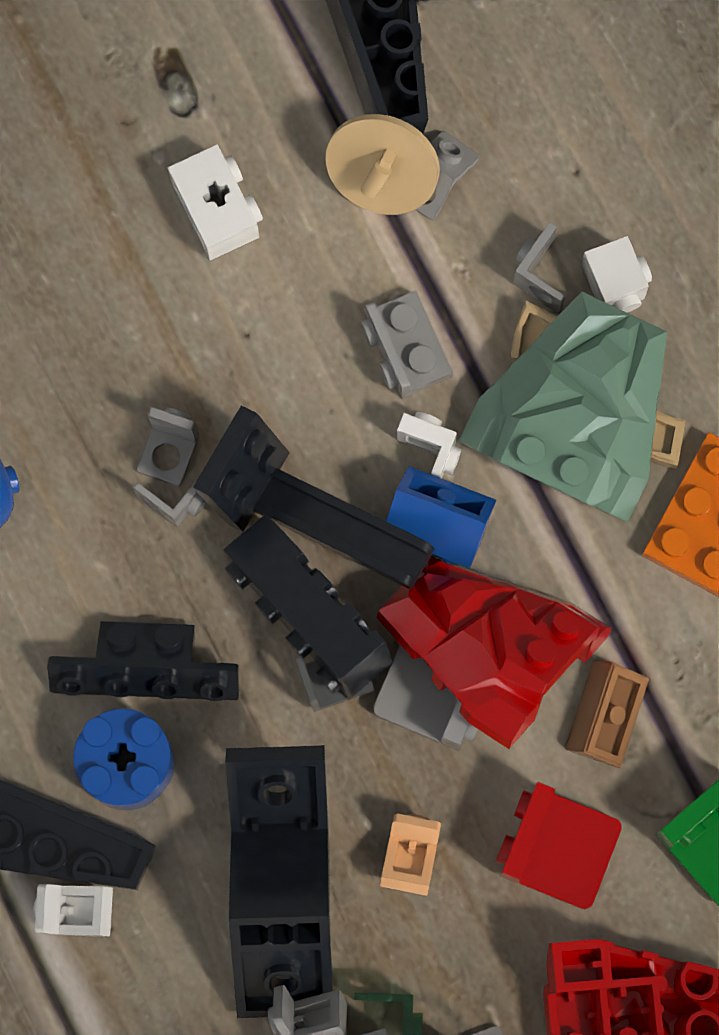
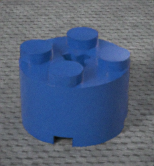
[73,709,175,810]

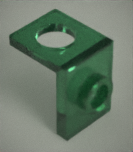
[354,993,423,1035]

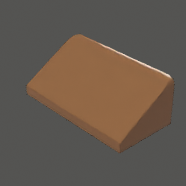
[565,661,649,768]

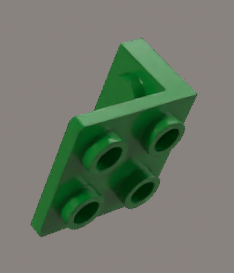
[656,779,719,906]

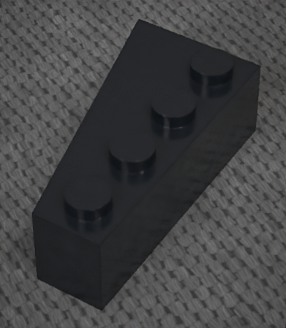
[325,0,429,134]
[223,513,392,700]

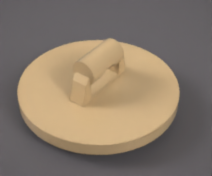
[326,114,440,215]

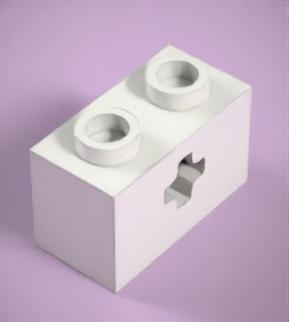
[168,144,263,261]

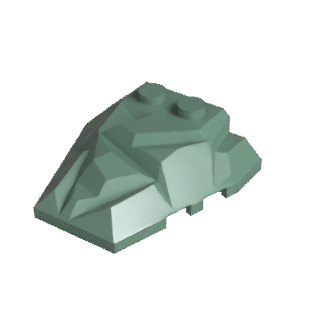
[459,292,667,522]

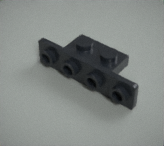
[47,621,240,701]

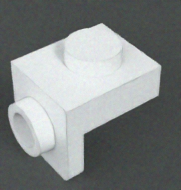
[397,412,462,479]
[33,884,113,936]

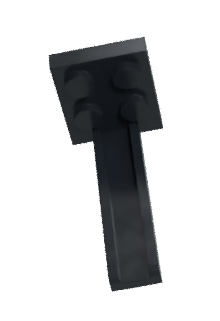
[193,405,435,590]

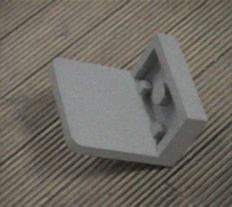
[374,645,478,751]

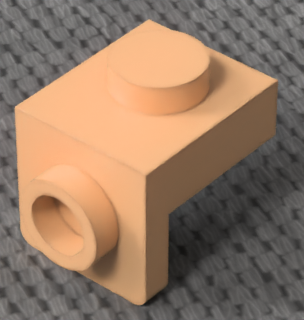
[380,813,441,896]

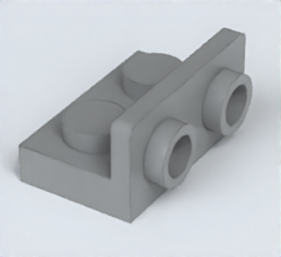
[360,291,453,398]

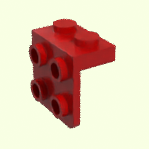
[496,781,622,909]

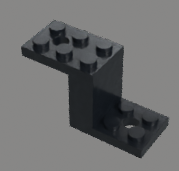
[225,745,333,1018]

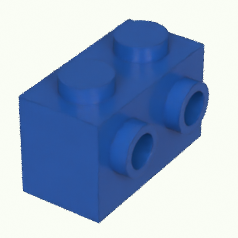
[386,466,496,568]

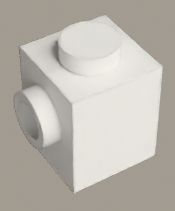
[581,236,652,313]

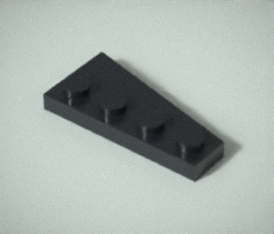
[0,780,156,891]

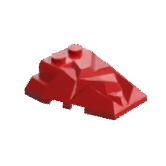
[376,556,612,749]
[543,939,719,1035]

